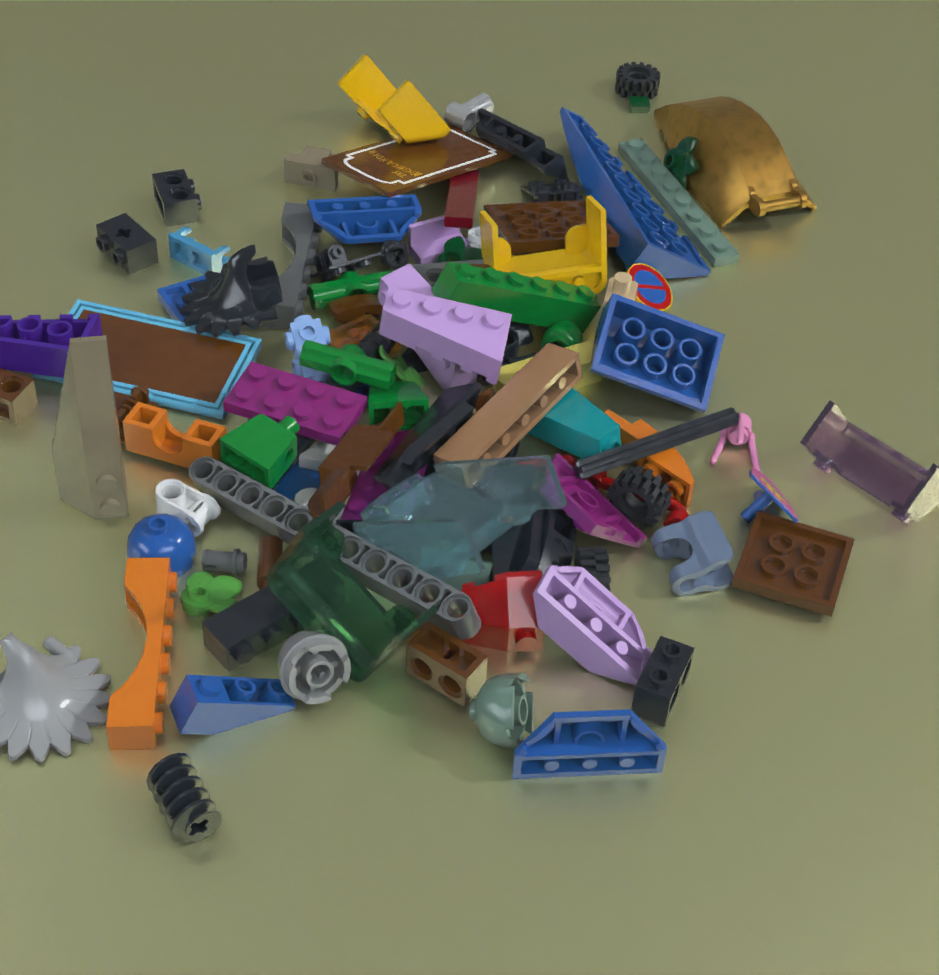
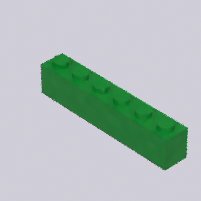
[431,261,601,333]

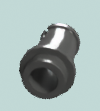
[201,549,247,576]

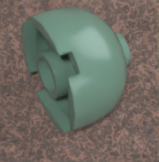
[470,673,534,748]

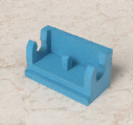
[168,226,230,275]

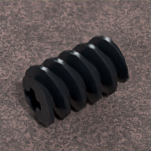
[146,753,222,843]

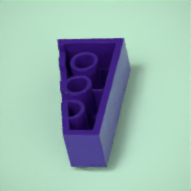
[0,314,103,378]

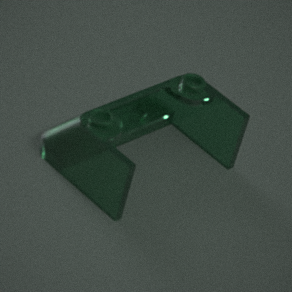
[267,501,439,683]

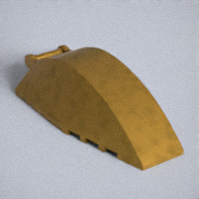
[654,96,816,229]

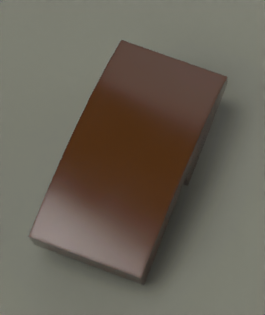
[326,294,383,325]

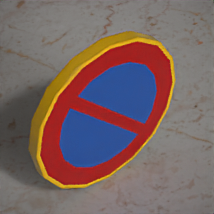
[626,263,673,312]

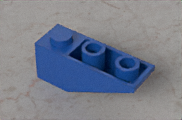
[169,675,296,735]

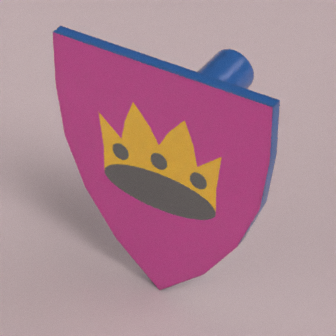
[740,468,799,523]

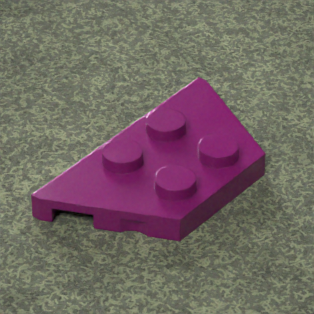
[542,453,648,548]

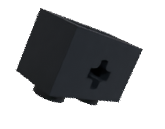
[96,213,159,275]

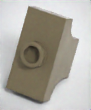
[284,145,338,191]

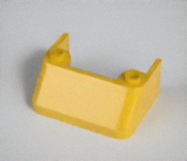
[337,54,451,144]
[479,195,607,294]

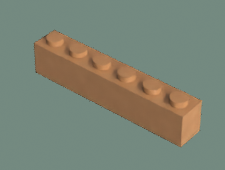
[433,343,583,491]

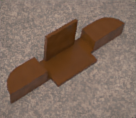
[307,402,404,522]

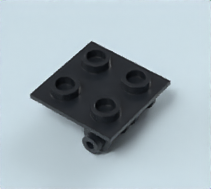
[520,178,586,202]
[312,244,382,281]

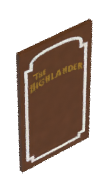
[321,123,512,198]

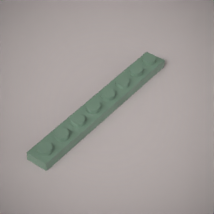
[618,138,739,268]

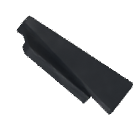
[374,382,482,492]
[488,463,546,581]

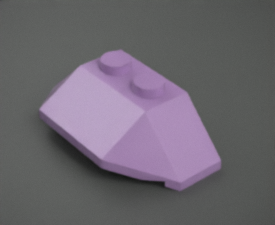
[533,565,652,685]

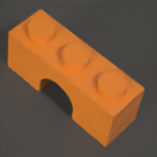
[122,402,226,468]

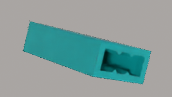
[527,388,622,458]

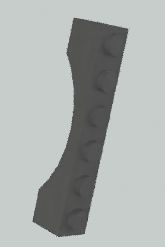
[260,202,323,329]

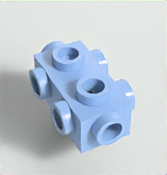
[284,315,331,383]

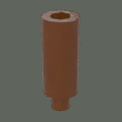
[256,535,283,590]

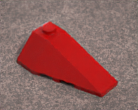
[397,570,544,652]

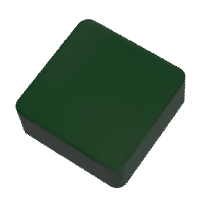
[628,96,650,114]

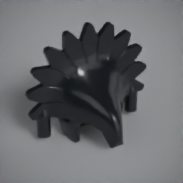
[179,244,283,338]

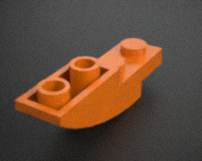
[604,409,695,508]

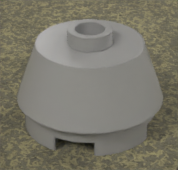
[278,631,351,704]

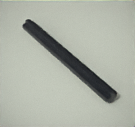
[573,407,740,479]

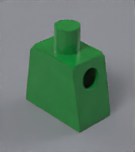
[368,381,429,431]
[220,414,300,489]

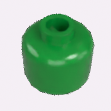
[541,321,583,349]

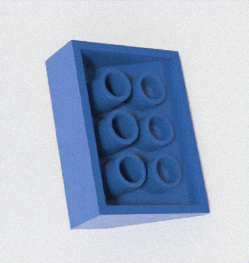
[590,293,725,413]

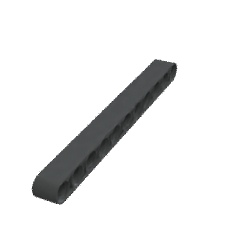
[188,456,481,639]

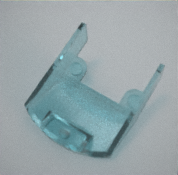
[352,455,567,581]

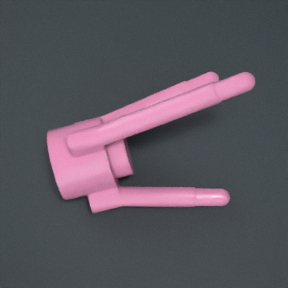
[710,412,760,471]

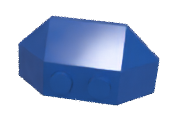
[307,194,422,244]
[512,709,667,779]

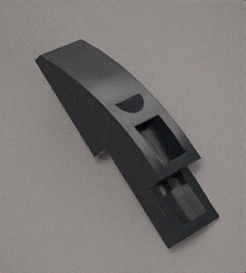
[537,497,576,576]

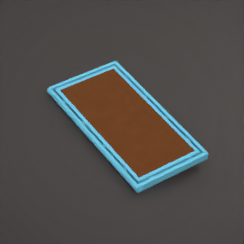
[32,299,263,420]

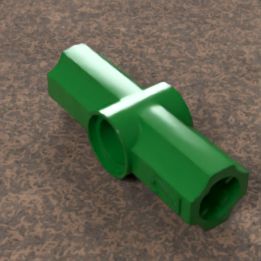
[308,270,393,310]
[299,340,398,390]

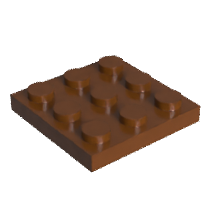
[731,510,855,617]

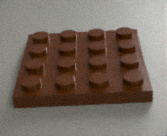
[484,199,619,256]

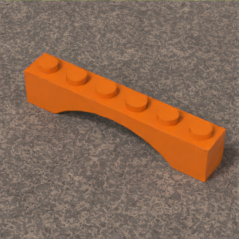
[106,557,178,750]

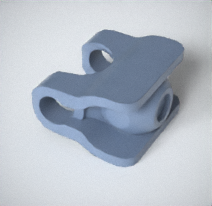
[651,511,734,596]

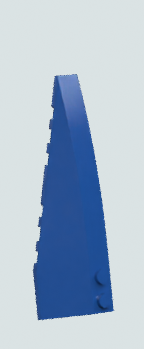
[560,107,711,279]

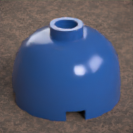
[127,513,196,577]

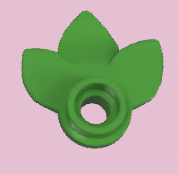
[379,344,425,388]
[180,571,243,617]

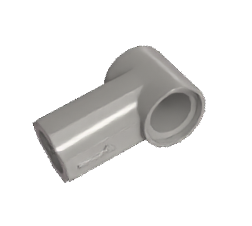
[444,93,494,133]

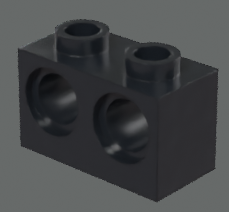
[152,169,202,227]
[631,636,695,727]

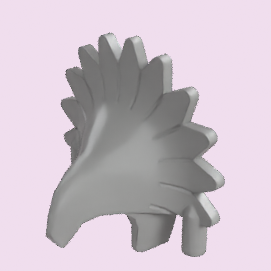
[0,633,112,763]

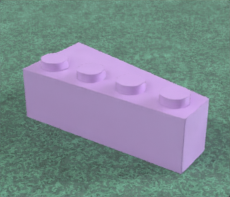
[378,263,478,391]
[379,286,512,385]

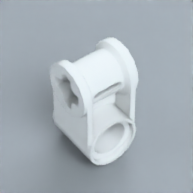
[155,479,221,537]

